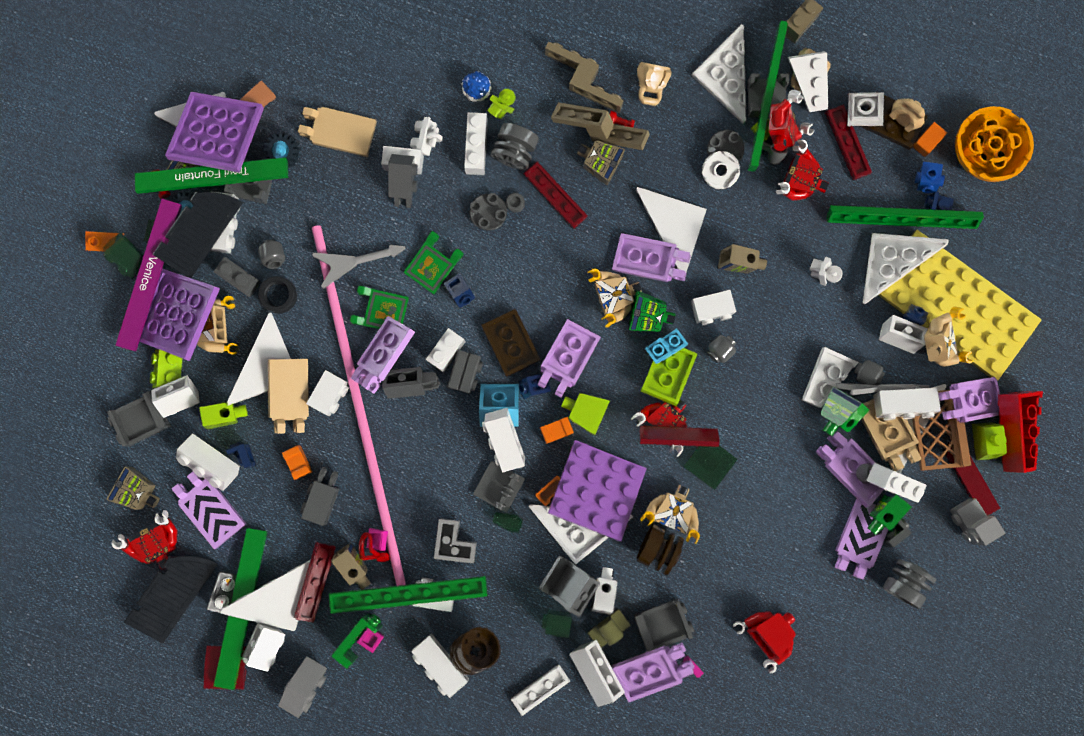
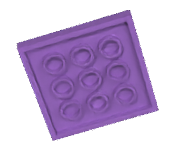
[165,92,264,173]
[139,269,220,361]
[548,440,647,542]

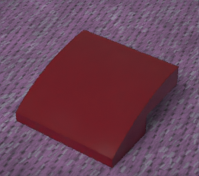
[204,646,247,690]

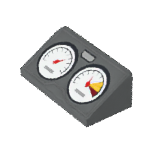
[207,571,237,612]

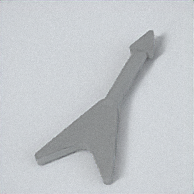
[312,245,405,289]
[835,383,929,395]

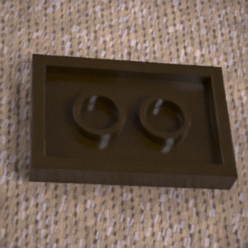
[860,92,928,150]
[481,309,541,377]

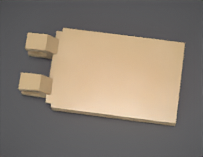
[298,107,377,157]
[268,359,309,434]
[861,399,922,471]

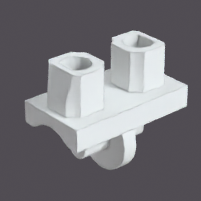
[410,117,443,156]
[810,257,843,286]

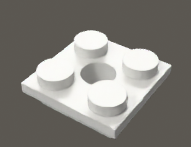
[848,93,884,126]

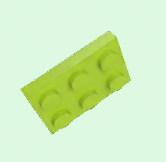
[641,348,697,406]

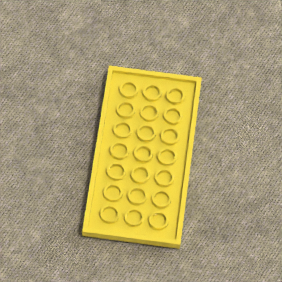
[878,230,1042,380]

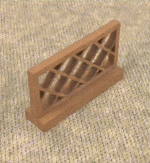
[913,390,971,471]

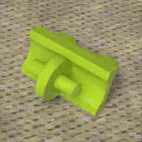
[487,89,516,119]

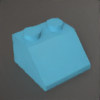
[479,384,519,427]

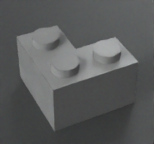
[950,498,1006,546]
[434,518,477,563]
[278,657,327,718]

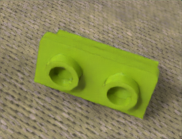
[150,349,182,388]

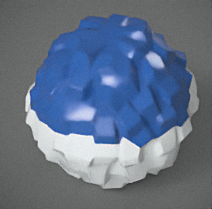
[461,71,492,102]

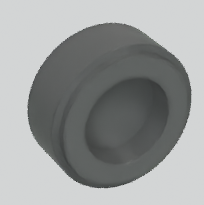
[506,193,525,213]

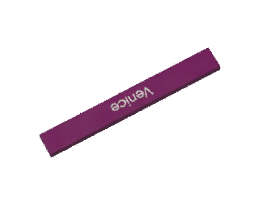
[115,199,182,351]

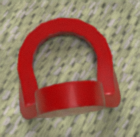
[359,532,389,562]

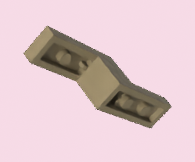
[545,41,624,113]
[551,102,650,150]

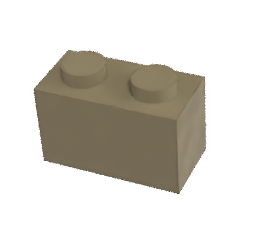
[786,0,823,44]

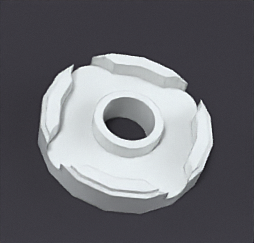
[702,151,740,189]

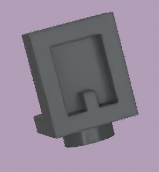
[884,518,911,548]

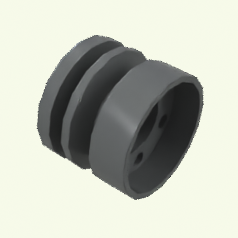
[491,123,539,170]
[882,559,937,610]

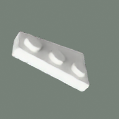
[787,51,828,112]
[802,347,859,408]

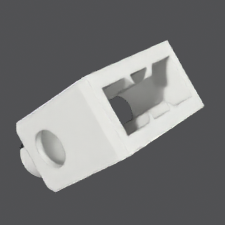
[590,567,617,615]

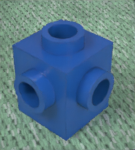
[915,162,945,194]

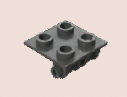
[473,461,525,513]

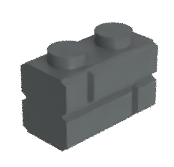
[214,257,261,297]
[447,350,483,394]

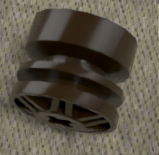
[636,524,684,575]
[450,627,501,675]

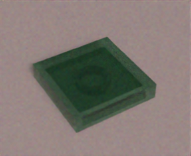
[683,445,738,490]

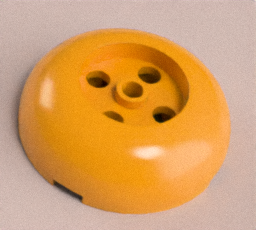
[955,106,1034,182]

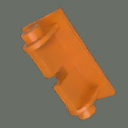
[85,231,128,253]

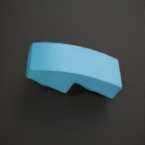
[645,328,688,364]

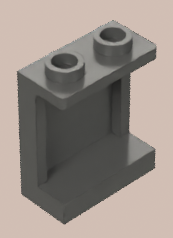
[107,391,171,447]
[539,556,600,617]
[633,598,694,652]

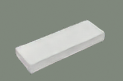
[511,664,570,716]

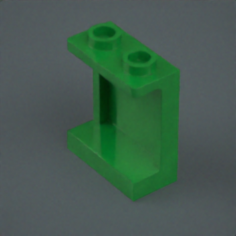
[331,613,383,669]

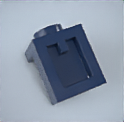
[925,191,954,211]
[444,274,475,308]
[901,304,928,326]
[519,374,551,399]
[226,442,256,468]

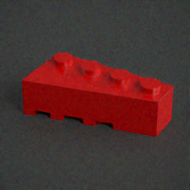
[998,391,1043,473]

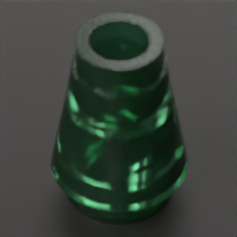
[493,512,523,534]

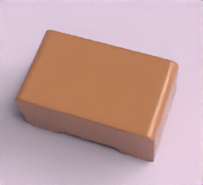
[240,81,276,107]

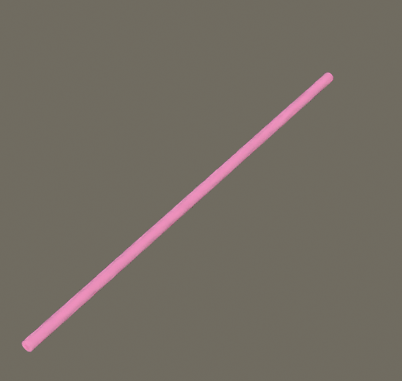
[312,226,406,586]

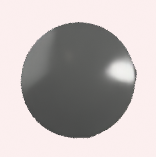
[707,130,745,168]
[469,193,507,230]

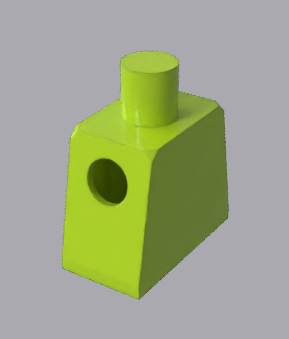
[561,393,610,435]
[199,403,248,429]
[972,422,1007,460]

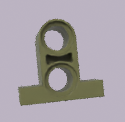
[588,608,631,648]

